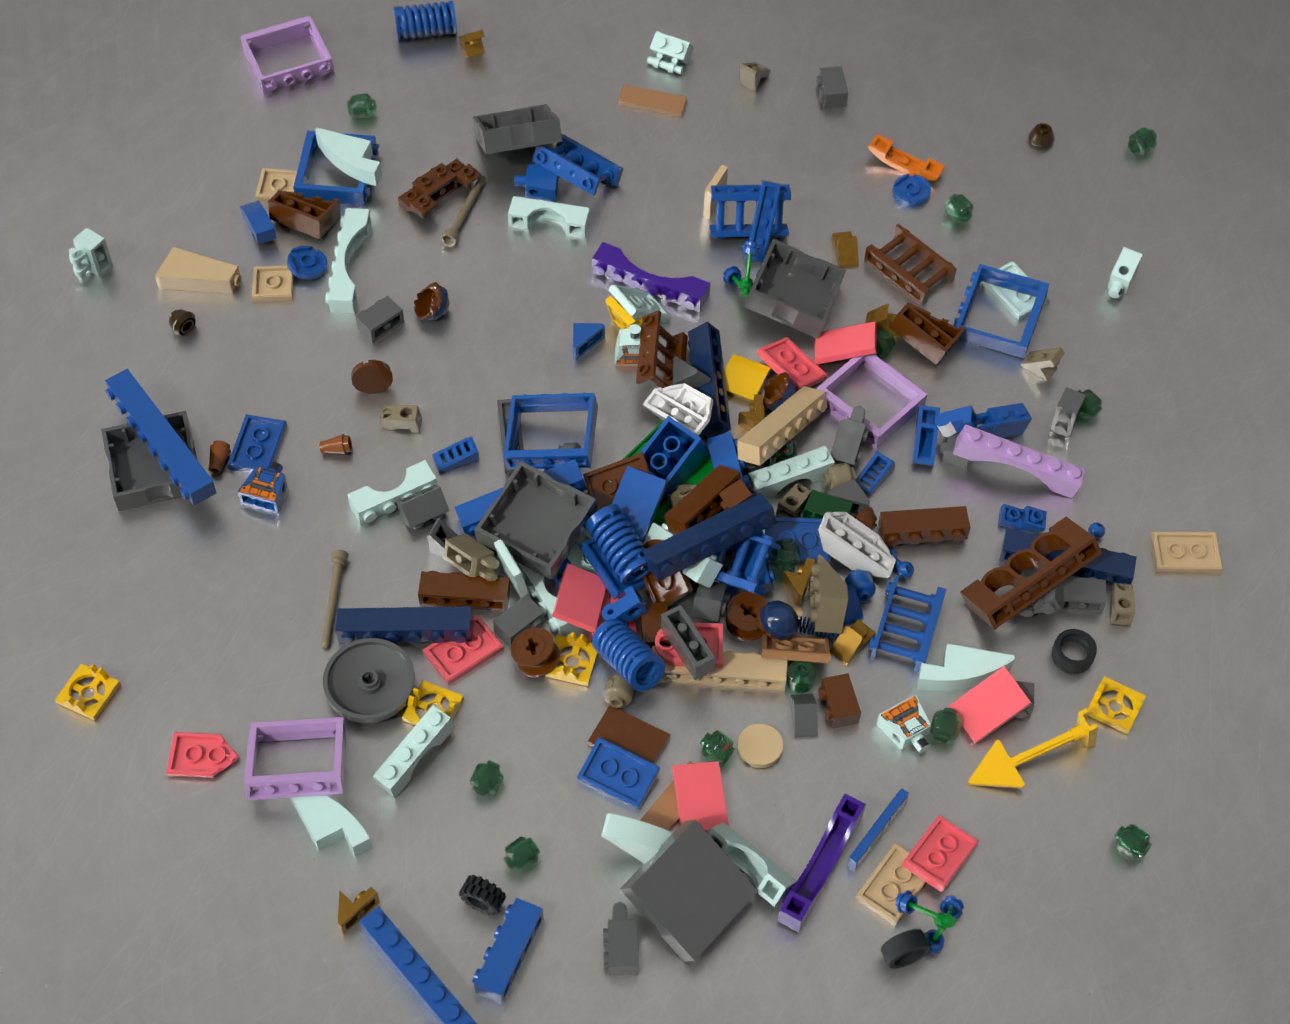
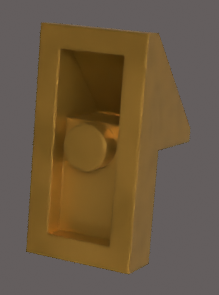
[459,30,485,57]
[831,231,859,268]
[866,304,899,336]
[738,394,765,432]
[782,557,815,606]
[830,619,876,665]
[338,887,380,935]

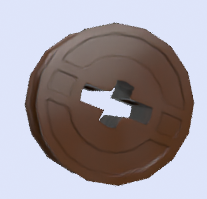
[725,592,768,641]
[511,627,560,678]

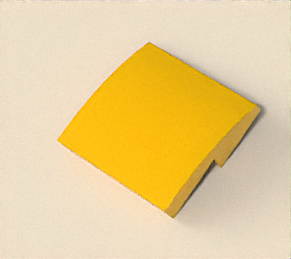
[724,354,771,402]

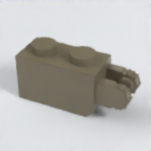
[443,533,500,581]

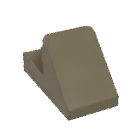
[739,62,771,91]
[1021,347,1065,380]

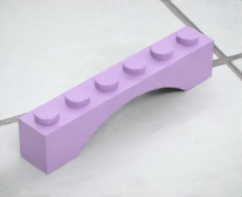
[953,424,1085,498]

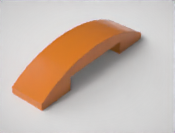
[868,134,945,181]

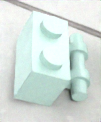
[647,31,694,74]
[69,228,113,280]

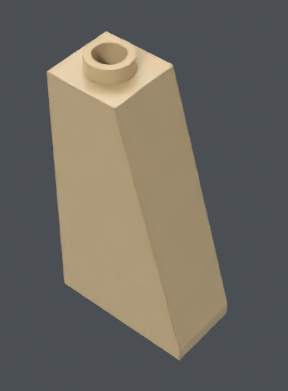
[155,247,242,293]

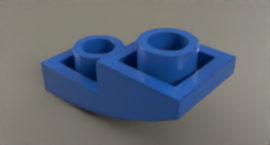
[998,503,1047,531]

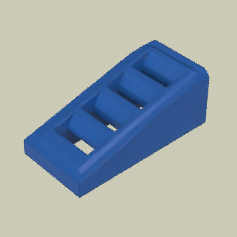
[432,436,479,473]
[856,451,895,496]

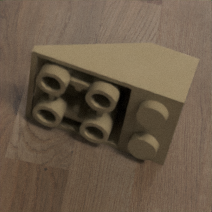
[808,555,848,634]

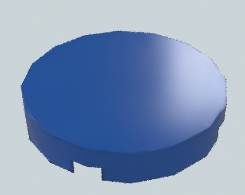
[892,174,931,207]
[287,246,327,280]

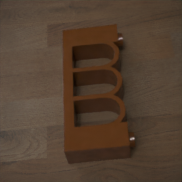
[960,517,1102,630]

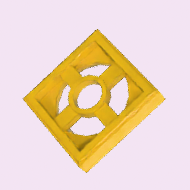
[605,295,642,329]
[545,632,598,686]
[55,664,121,721]
[1087,676,1146,735]
[402,680,464,726]

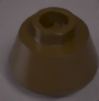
[1029,123,1055,148]
[169,309,196,336]

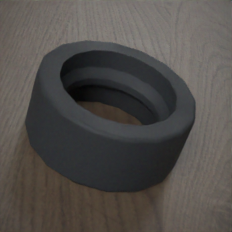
[1052,629,1097,674]
[881,929,931,969]

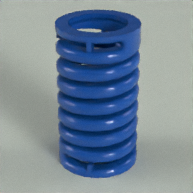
[394,0,457,40]
[585,504,651,586]
[592,618,665,691]

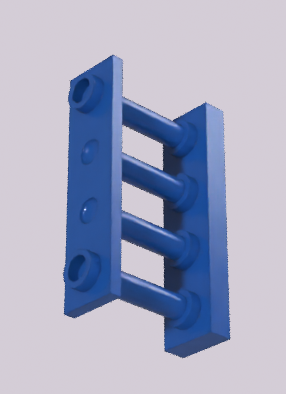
[532,134,624,196]
[709,184,791,239]
[715,534,781,596]
[868,574,946,673]

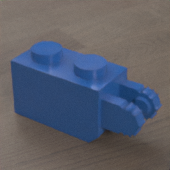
[976,403,1032,438]

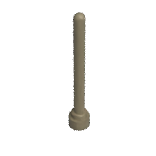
[441,175,486,246]
[321,550,349,648]

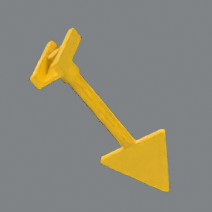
[968,708,1098,788]

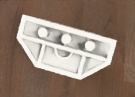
[642,383,713,436]
[818,512,896,578]

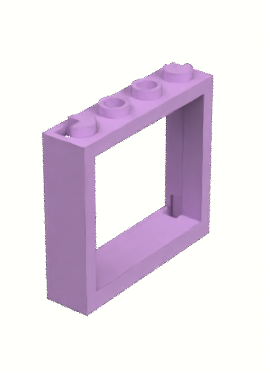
[240,16,334,93]
[816,354,927,449]
[244,717,346,800]

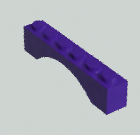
[592,242,710,312]
[777,793,866,932]

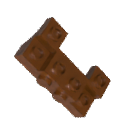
[398,159,482,219]

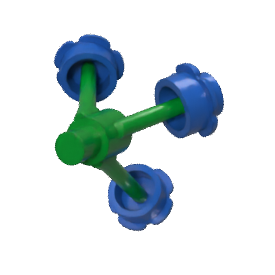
[723,241,761,299]
[895,890,964,953]

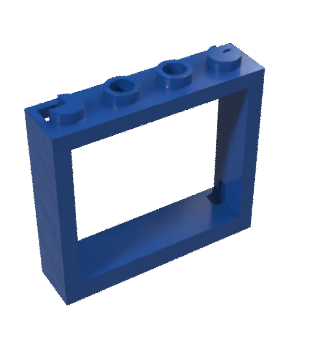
[293,131,379,206]
[953,264,1049,359]
[503,392,598,470]

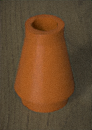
[319,434,352,455]
[208,440,231,474]

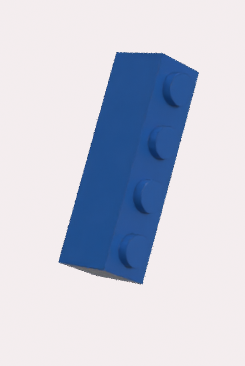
[472,897,544,1004]

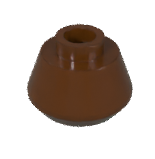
[854,506,877,530]

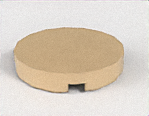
[737,724,783,768]

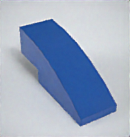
[240,201,277,245]
[913,405,940,466]

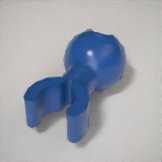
[1088,522,1105,539]
[890,550,914,578]

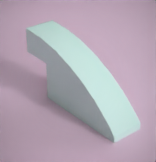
[315,128,382,186]
[917,644,1015,691]
[290,795,372,857]
[601,813,672,864]

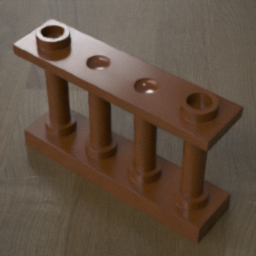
[864,224,957,306]
[636,310,688,388]

